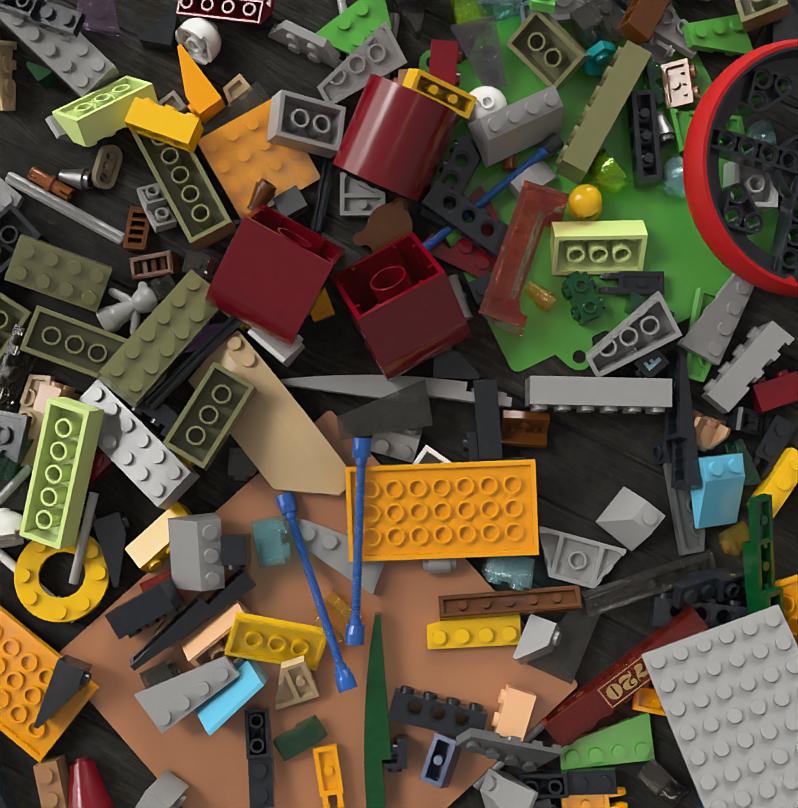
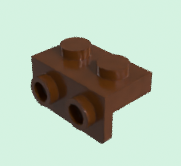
[500,410,550,448]

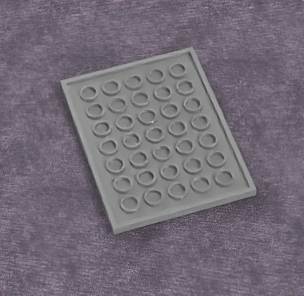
[641,605,798,808]

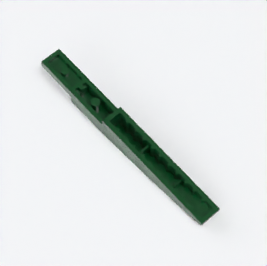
[742,493,784,615]
[364,612,392,808]

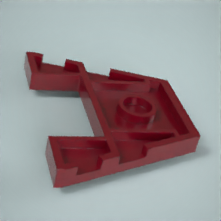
[423,185,514,278]

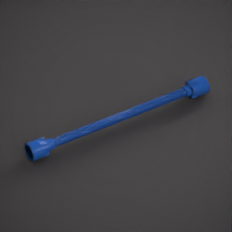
[345,438,372,645]
[275,492,357,693]

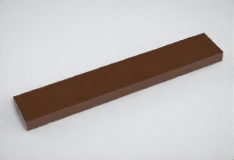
[438,585,582,621]

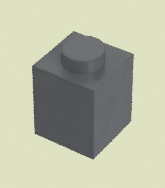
[272,185,309,220]

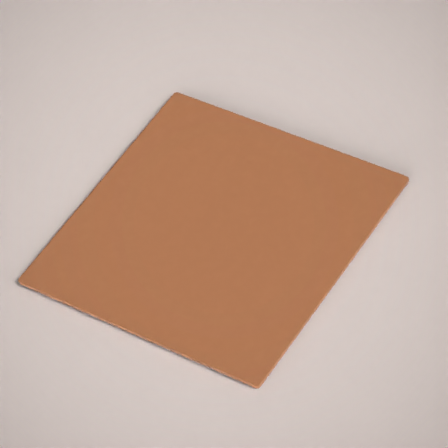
[59,411,577,808]

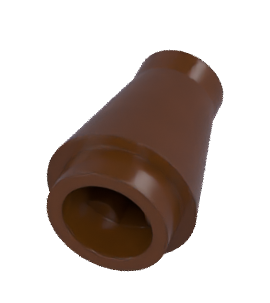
[247,179,277,211]

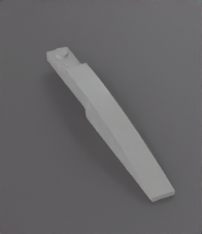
[281,375,512,409]

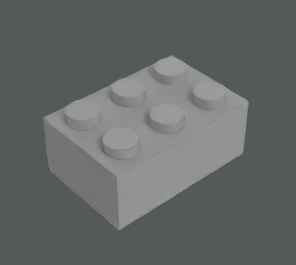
[266,89,346,158]

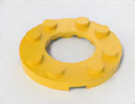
[14,531,110,623]

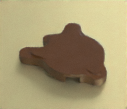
[353,197,413,253]

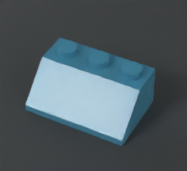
[195,658,269,735]

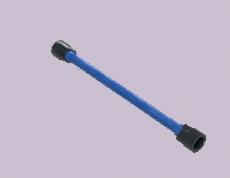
[422,133,564,252]

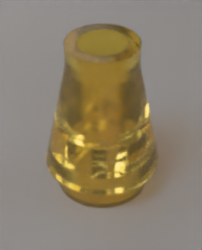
[523,281,558,312]

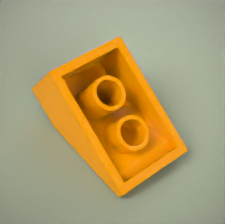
[177,44,228,129]

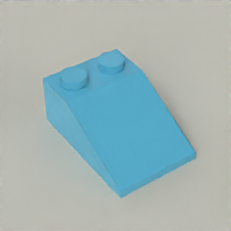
[690,453,745,529]

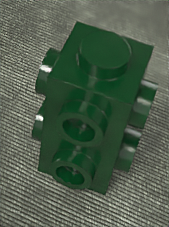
[561,271,605,325]

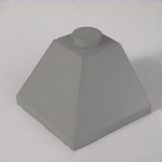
[595,486,665,551]
[480,768,538,808]

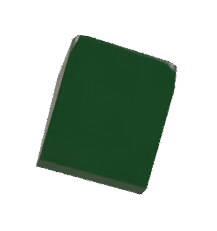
[26,62,58,89]

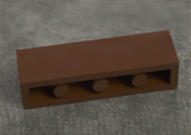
[616,0,673,46]

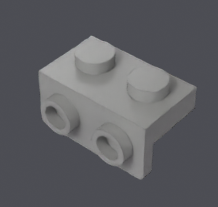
[371,417,422,463]

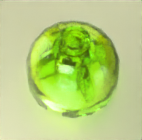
[588,147,632,194]

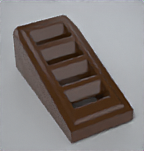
[123,206,152,253]
[129,250,181,281]

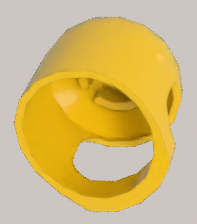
[568,184,603,221]

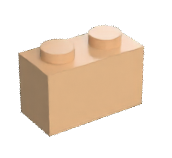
[491,684,536,742]

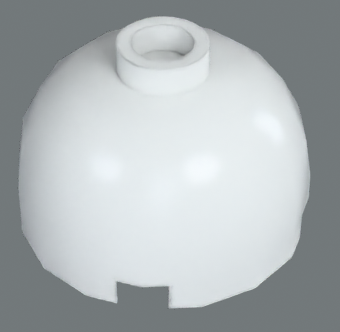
[175,17,221,65]
[464,86,508,125]
[0,508,30,548]

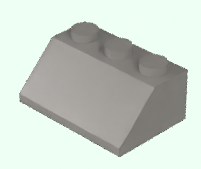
[167,513,225,591]

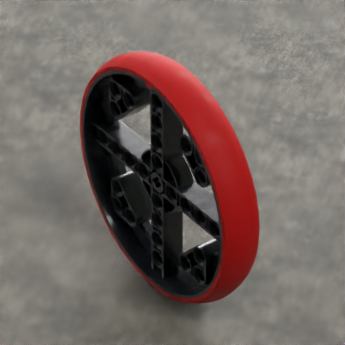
[682,39,798,297]

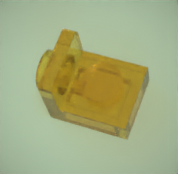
[718,521,750,556]

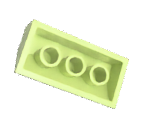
[52,76,159,147]
[550,220,648,275]

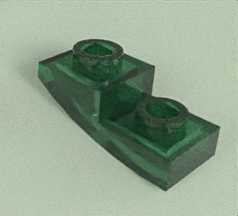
[643,57,666,110]
[272,715,328,761]

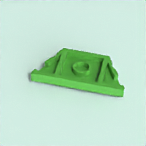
[315,0,392,56]

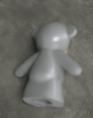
[96,281,158,335]

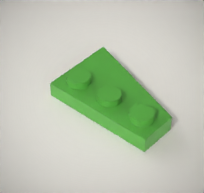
[681,14,753,56]

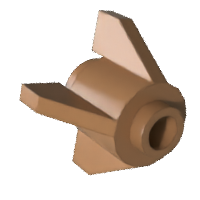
[693,410,731,452]

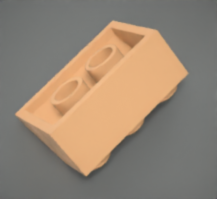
[180,599,252,668]

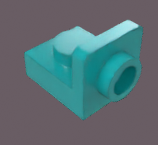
[583,40,617,78]

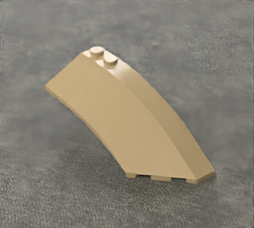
[188,330,347,496]

